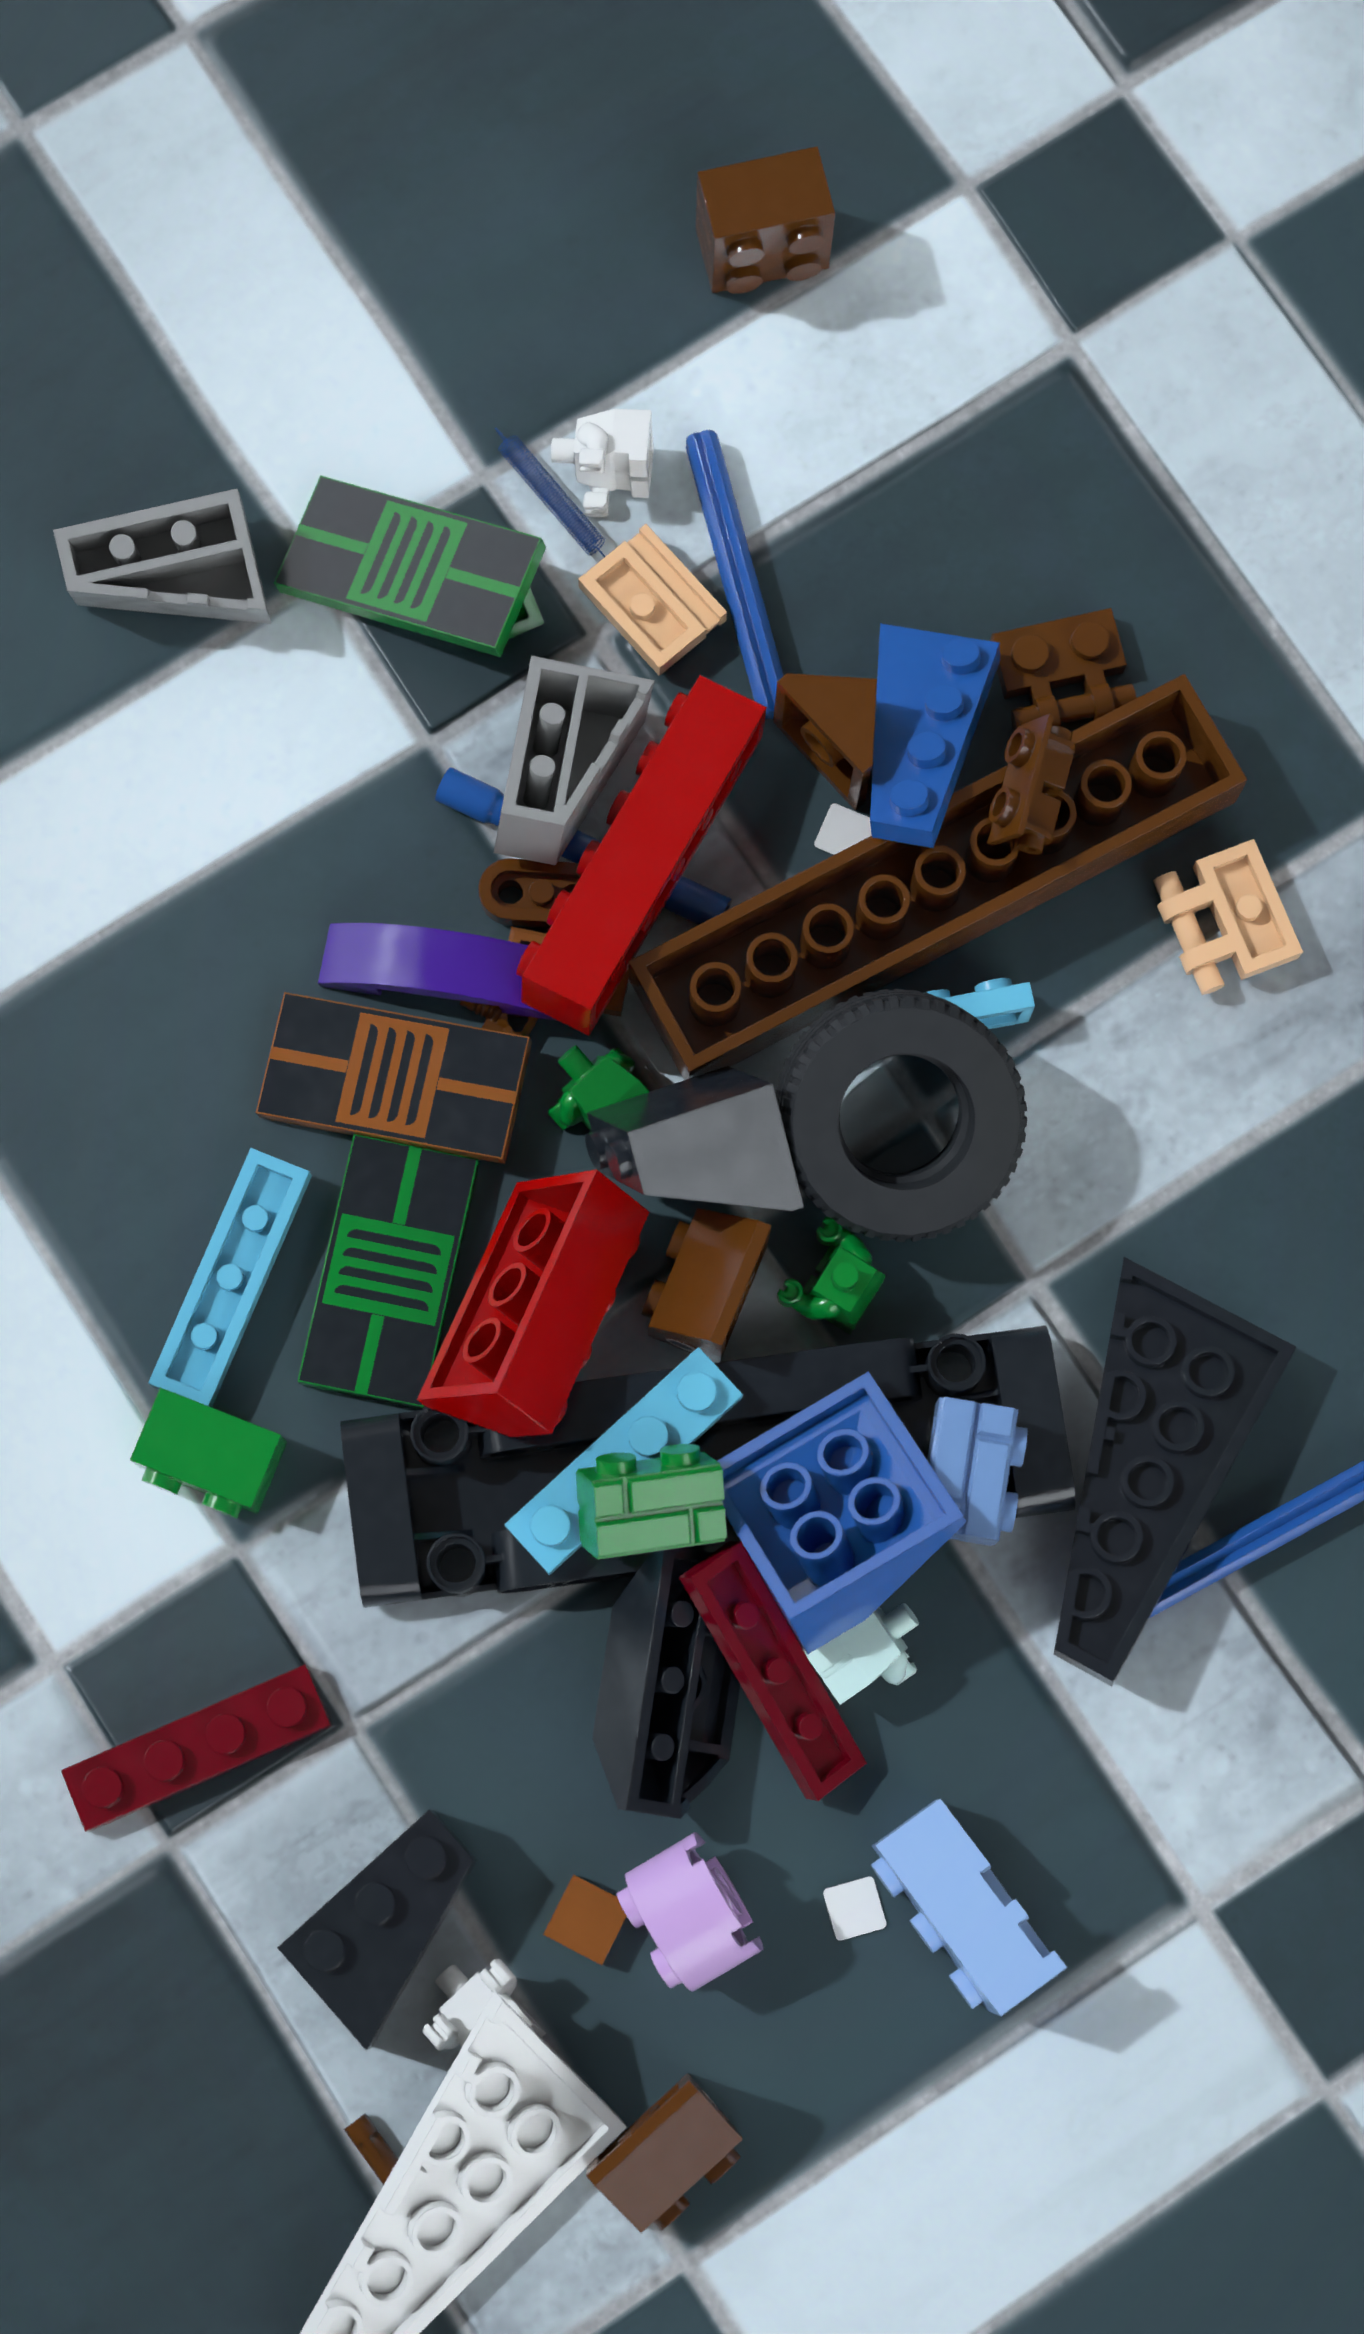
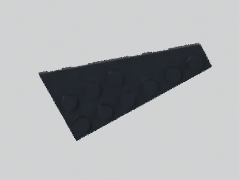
[1053,1257,1296,1687]

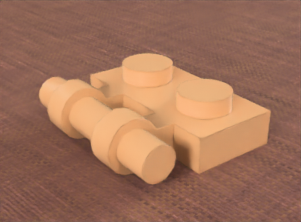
[1153,839,1303,995]

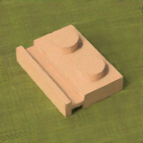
[578,524,727,676]

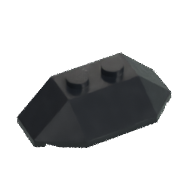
[592,1547,740,1819]

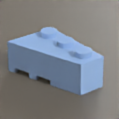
[871,1798,1067,2016]

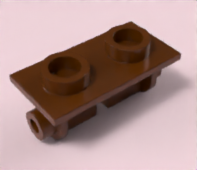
[987,714,1076,854]

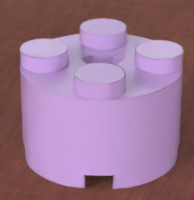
[617,1832,763,1992]

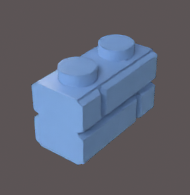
[927,1397,1028,1546]

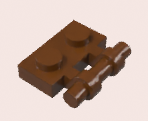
[990,608,1137,731]

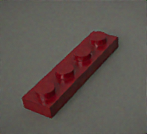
[679,1541,867,1801]
[61,1664,332,1832]

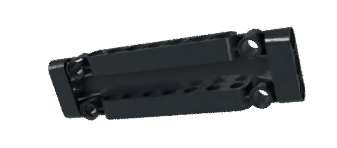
[340,1325,1076,1608]

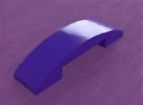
[318,923,558,1021]

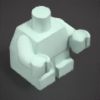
[803,1603,919,1705]

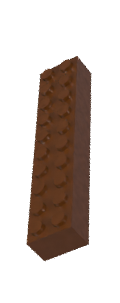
[629,673,1248,1080]

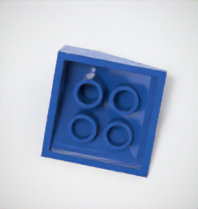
[718,1371,966,1654]

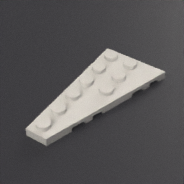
[300,1990,627,2334]

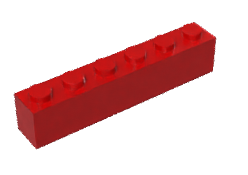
[516,675,767,1036]

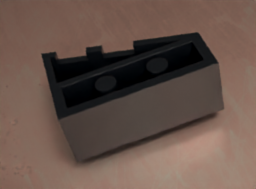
[277,1809,477,2051]

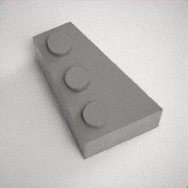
[53,489,271,624]
[494,656,655,865]

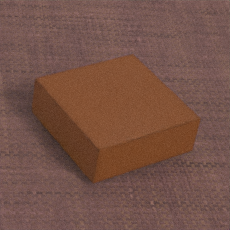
[543,1874,627,1965]

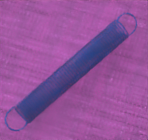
[495,428,605,557]

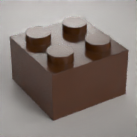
[696,146,835,294]

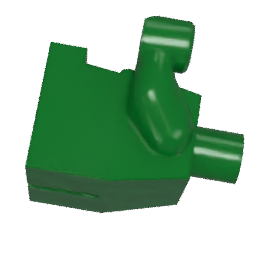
[548,1045,649,1132]
[777,1217,886,1335]

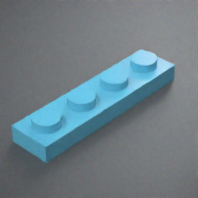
[148,1148,312,1407]
[504,1347,743,1576]

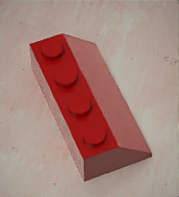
[417,1169,649,1437]

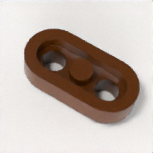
[479,858,581,928]

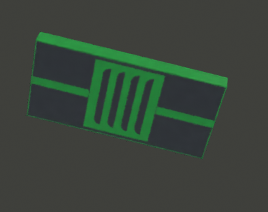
[274,475,546,657]
[297,1134,479,1409]

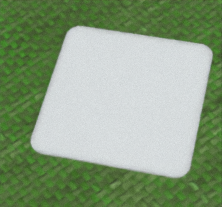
[814,803,872,855]
[823,1877,886,1941]

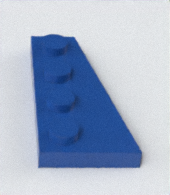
[870,623,1001,848]

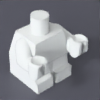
[551,409,654,517]
[423,1959,546,2051]

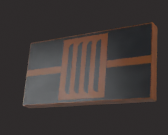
[256,992,532,1164]

